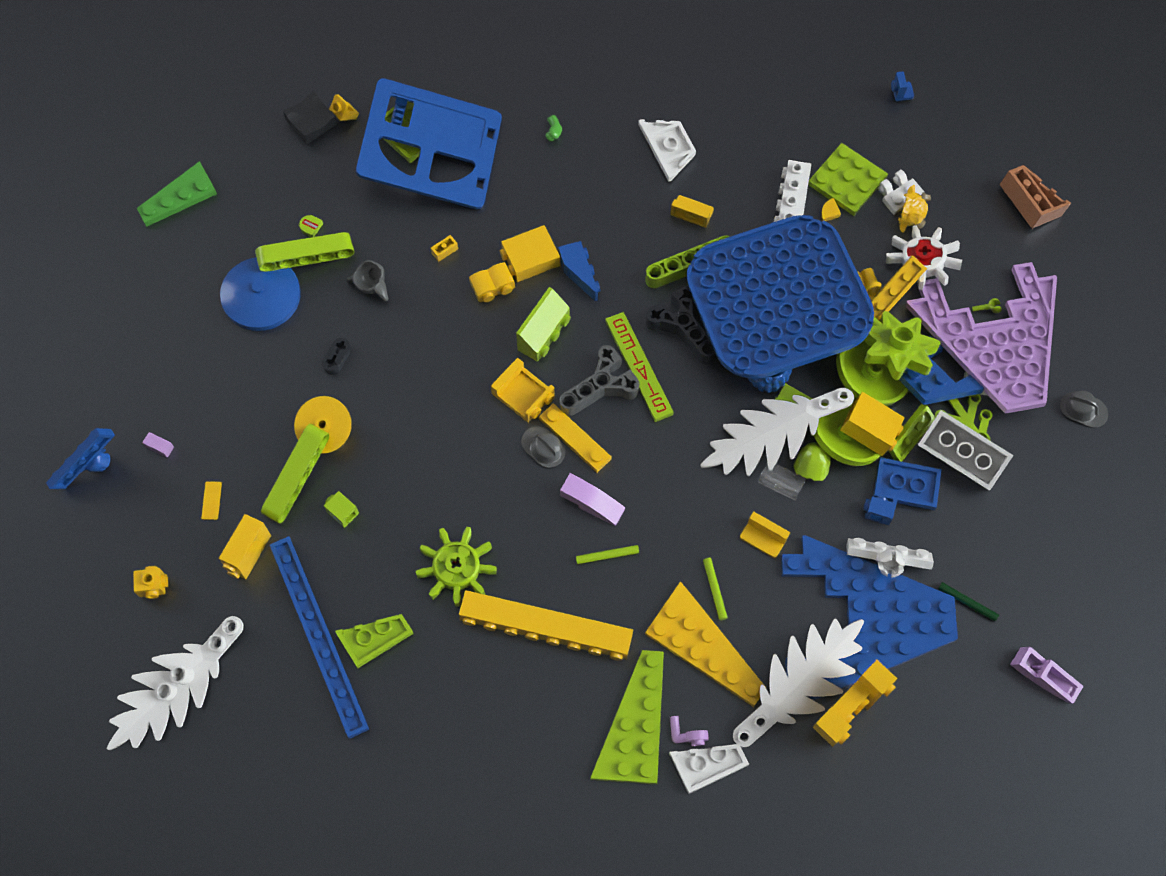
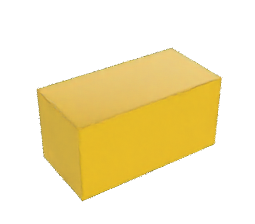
[431,235,458,262]

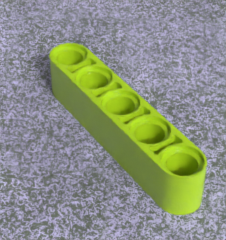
[255,232,354,272]
[645,235,730,289]
[261,424,330,524]

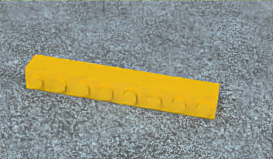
[459,590,633,661]

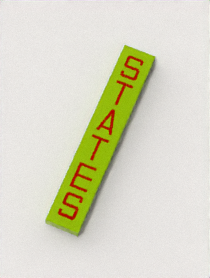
[605,312,674,422]

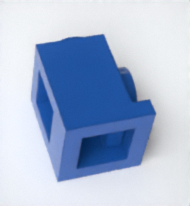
[863,496,897,525]

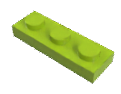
[888,404,935,462]

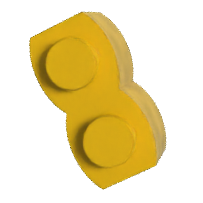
[469,262,515,302]

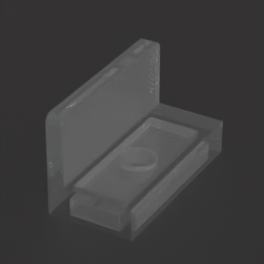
[758,464,806,501]

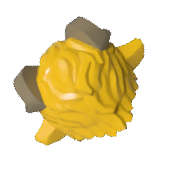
[898,185,931,233]

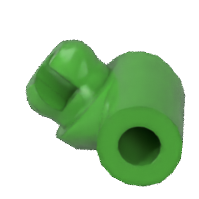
[546,115,562,142]

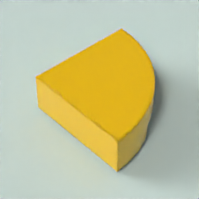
[821,198,841,222]

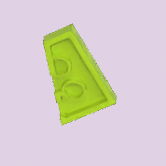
[335,614,414,668]

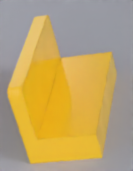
[670,195,714,228]
[740,511,790,559]

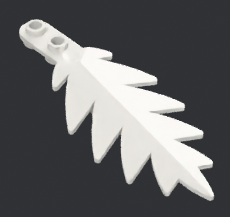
[701,388,854,476]
[107,616,243,750]
[733,619,864,747]

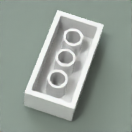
[918,410,1014,490]

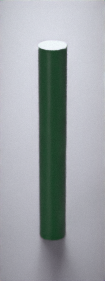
[938,582,999,622]

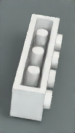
[774,160,811,222]

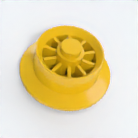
[294,396,351,454]

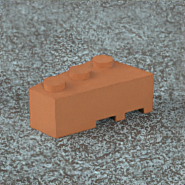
[999,165,1071,229]

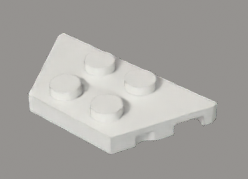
[638,119,696,182]

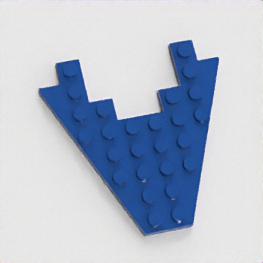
[781,535,958,700]

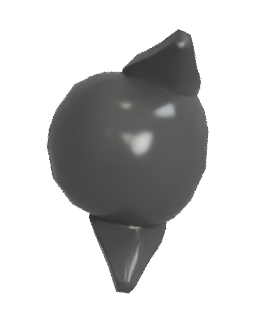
[346,260,388,301]

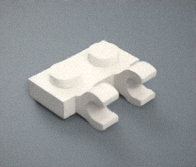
[878,170,924,215]

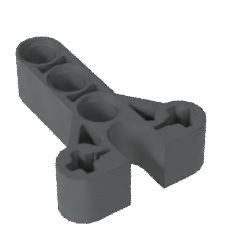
[559,345,639,417]

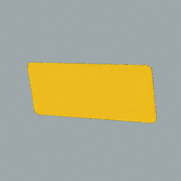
[201,482,222,520]

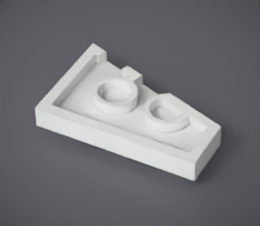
[669,744,749,794]

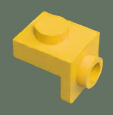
[329,94,359,121]

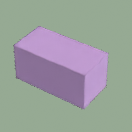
[142,432,174,458]

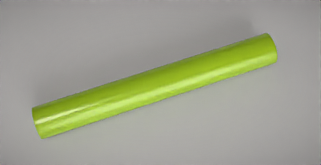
[576,545,639,564]
[703,558,728,621]

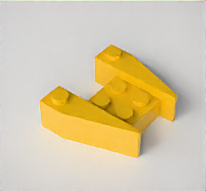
[813,660,898,747]

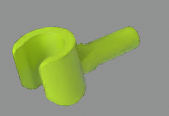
[972,298,1002,313]

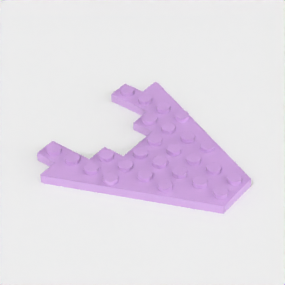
[906,262,1057,414]

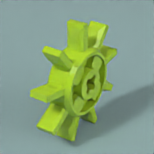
[416,527,497,607]

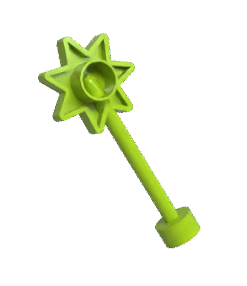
[864,311,940,380]

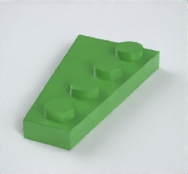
[137,161,217,227]

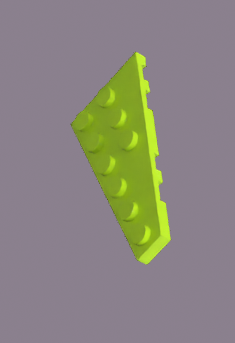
[590,650,664,784]

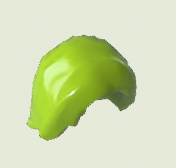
[793,442,831,481]

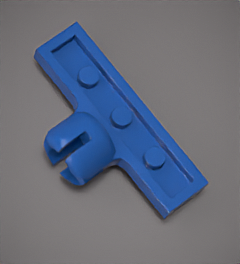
[46,428,115,489]

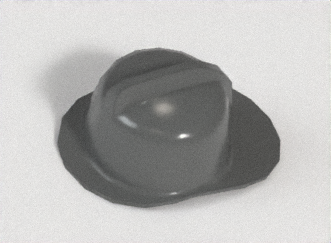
[1060,391,1108,428]
[521,426,566,468]

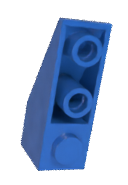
[558,241,600,301]

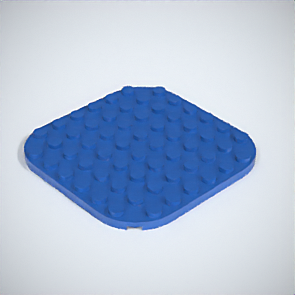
[687,215,874,379]

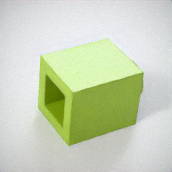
[324,491,359,528]

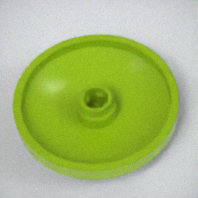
[836,341,908,406]
[814,395,881,466]

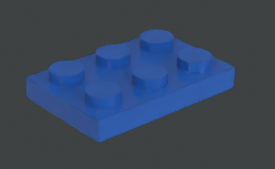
[873,457,942,510]

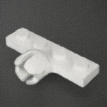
[846,538,934,577]

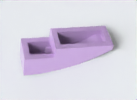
[560,473,625,526]
[1010,647,1083,704]

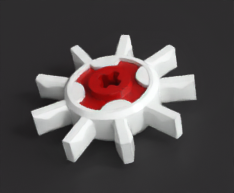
[886,225,962,290]

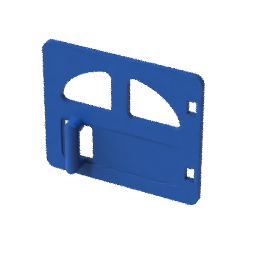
[356,78,502,209]

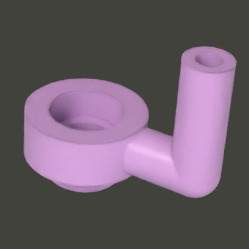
[670,716,709,746]

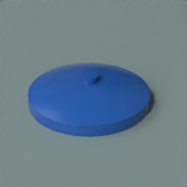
[220,257,301,331]

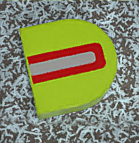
[299,215,323,237]

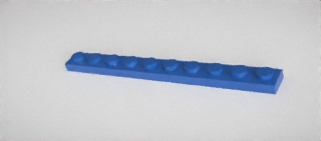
[269,536,370,739]

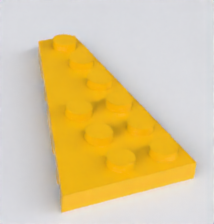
[645,581,766,707]

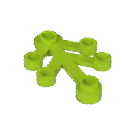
[934,394,992,441]

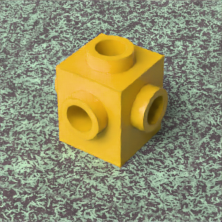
[133,566,168,599]

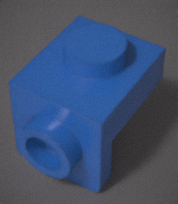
[891,72,914,101]

